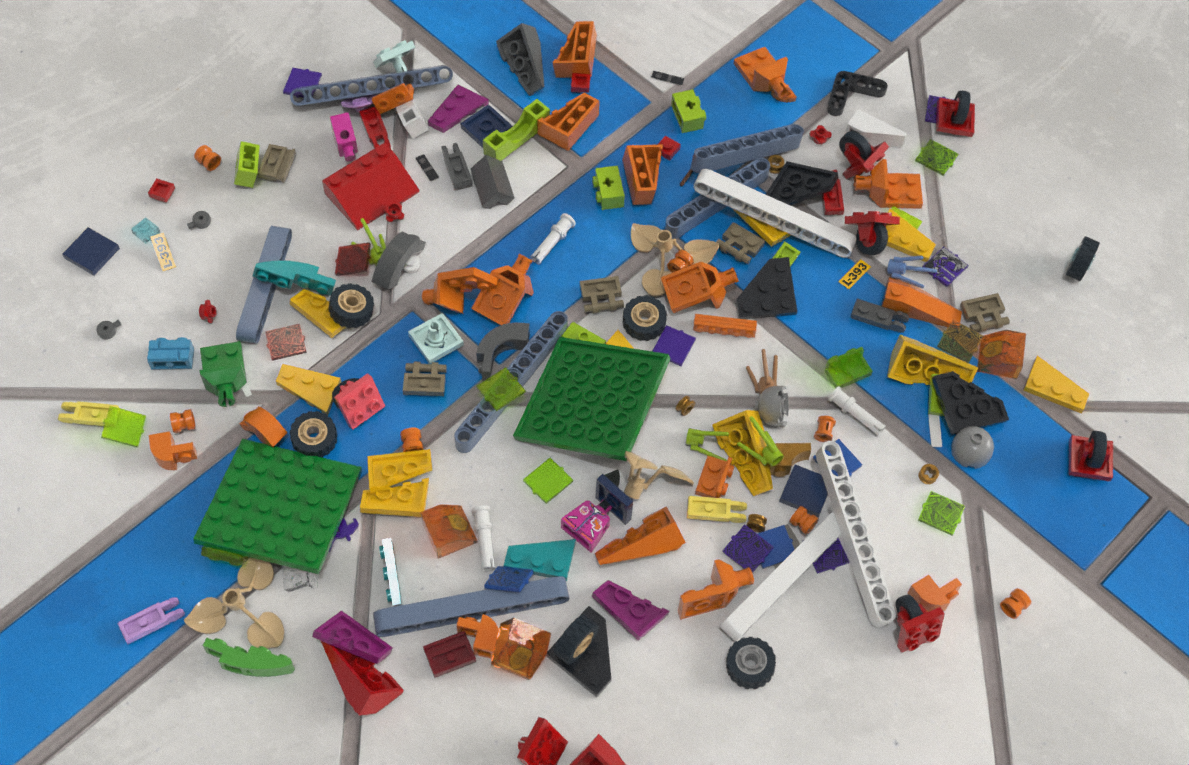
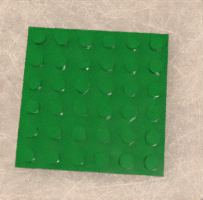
[513,337,671,461]
[193,439,362,574]

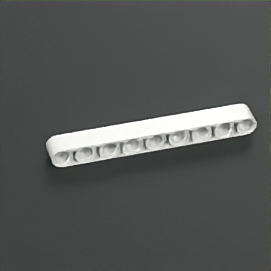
[694,169,857,258]
[816,441,896,628]
[720,509,852,642]

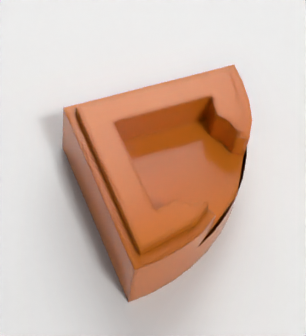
[771,84,796,102]

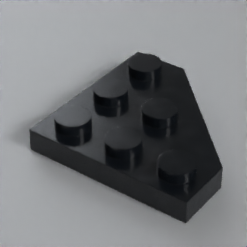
[765,161,839,206]
[736,257,798,319]
[932,371,1009,436]
[546,606,611,698]

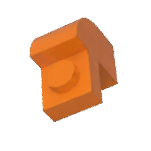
[239,406,287,447]
[149,431,197,470]
[907,574,962,612]
[456,614,500,660]

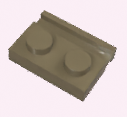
[257,144,296,183]

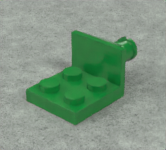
[199,341,247,407]

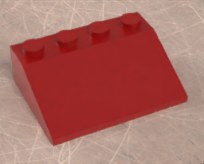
[322,142,420,230]

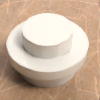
[403,255,421,273]

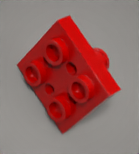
[517,717,568,765]

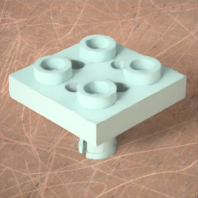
[373,40,415,72]
[408,313,464,364]

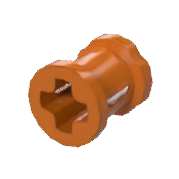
[814,415,836,442]

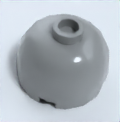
[755,386,789,427]
[951,426,994,469]

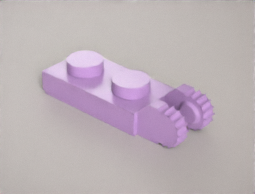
[118,597,184,644]

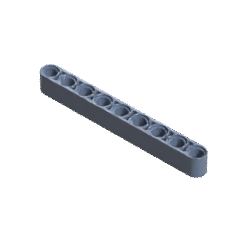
[290,65,453,106]
[454,311,568,453]
[373,576,570,637]

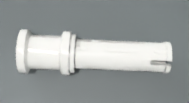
[530,213,576,264]
[828,386,886,436]
[472,505,495,572]

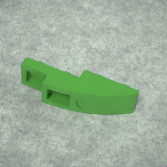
[203,638,295,677]

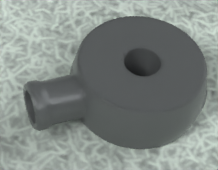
[187,211,211,229]
[96,320,122,339]

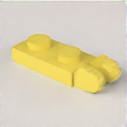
[58,401,120,427]
[687,496,747,523]

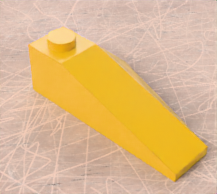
[887,335,978,385]
[712,410,773,496]

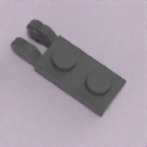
[441,143,473,189]
[850,299,909,333]

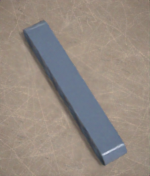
[691,124,804,173]
[665,158,770,239]
[236,226,292,344]

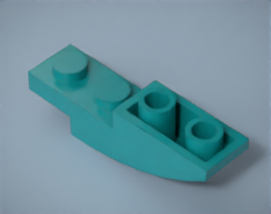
[252,260,336,296]

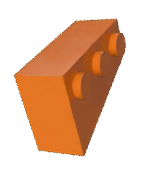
[552,21,597,78]
[537,93,600,151]
[622,145,663,205]

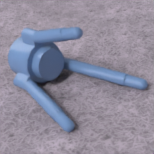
[887,256,937,288]

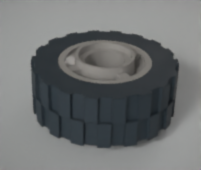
[726,637,776,689]

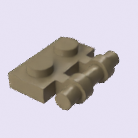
[717,222,765,264]
[580,276,624,314]
[960,293,1010,333]
[403,361,447,396]

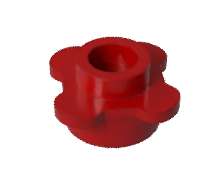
[809,125,832,144]
[383,202,405,222]
[199,300,216,323]

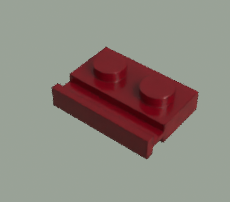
[423,630,476,678]

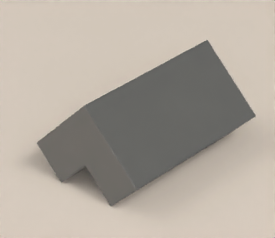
[470,155,515,209]

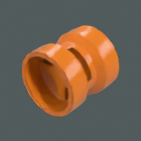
[194,145,221,171]
[667,250,694,273]
[170,409,195,433]
[400,427,424,452]
[789,506,819,535]
[1000,588,1031,619]

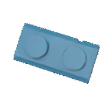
[147,337,194,369]

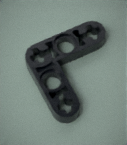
[827,71,888,116]

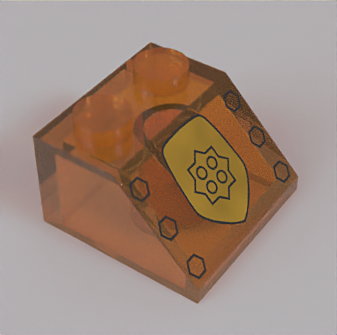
[977,330,1026,379]
[420,504,478,559]
[491,617,551,680]

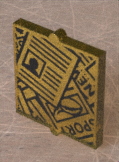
[937,319,983,363]

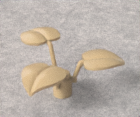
[631,223,719,296]
[624,451,694,499]
[184,558,284,649]

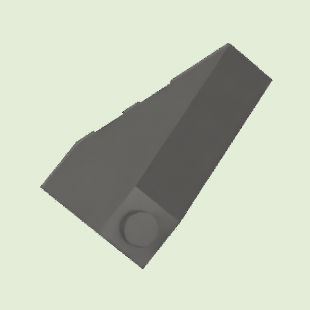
[496,23,544,96]

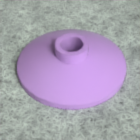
[341,94,376,112]

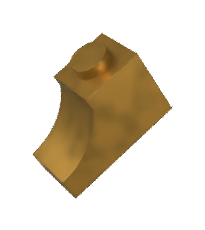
[770,443,811,477]

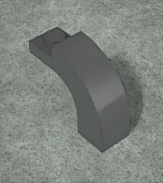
[371,231,426,290]
[476,322,530,382]

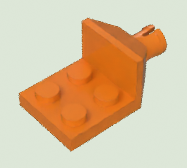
[734,47,790,98]
[854,159,923,209]
[471,254,534,325]
[661,261,739,313]
[422,267,497,314]
[678,559,754,620]

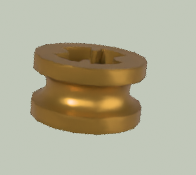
[768,155,785,174]
[676,395,696,416]
[918,464,939,484]
[746,514,767,532]

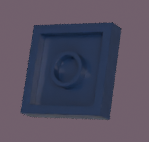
[460,104,513,148]
[62,227,120,276]
[779,464,828,518]
[595,474,633,525]

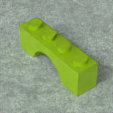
[483,99,550,161]

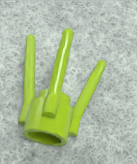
[351,218,386,266]
[737,416,784,467]
[686,428,729,461]

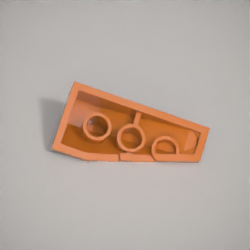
[882,277,962,329]
[595,506,686,565]

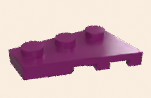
[427,84,489,133]
[592,580,669,641]
[312,610,393,664]

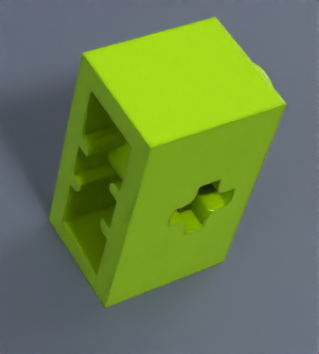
[671,89,706,133]
[234,141,260,188]
[592,165,625,210]

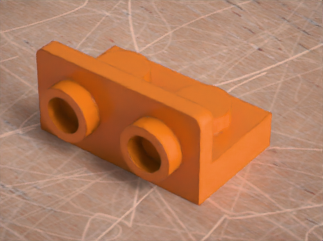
[372,83,414,114]
[695,456,735,498]

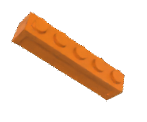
[693,314,757,338]

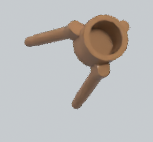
[746,349,778,394]

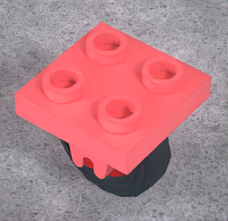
[332,373,385,430]

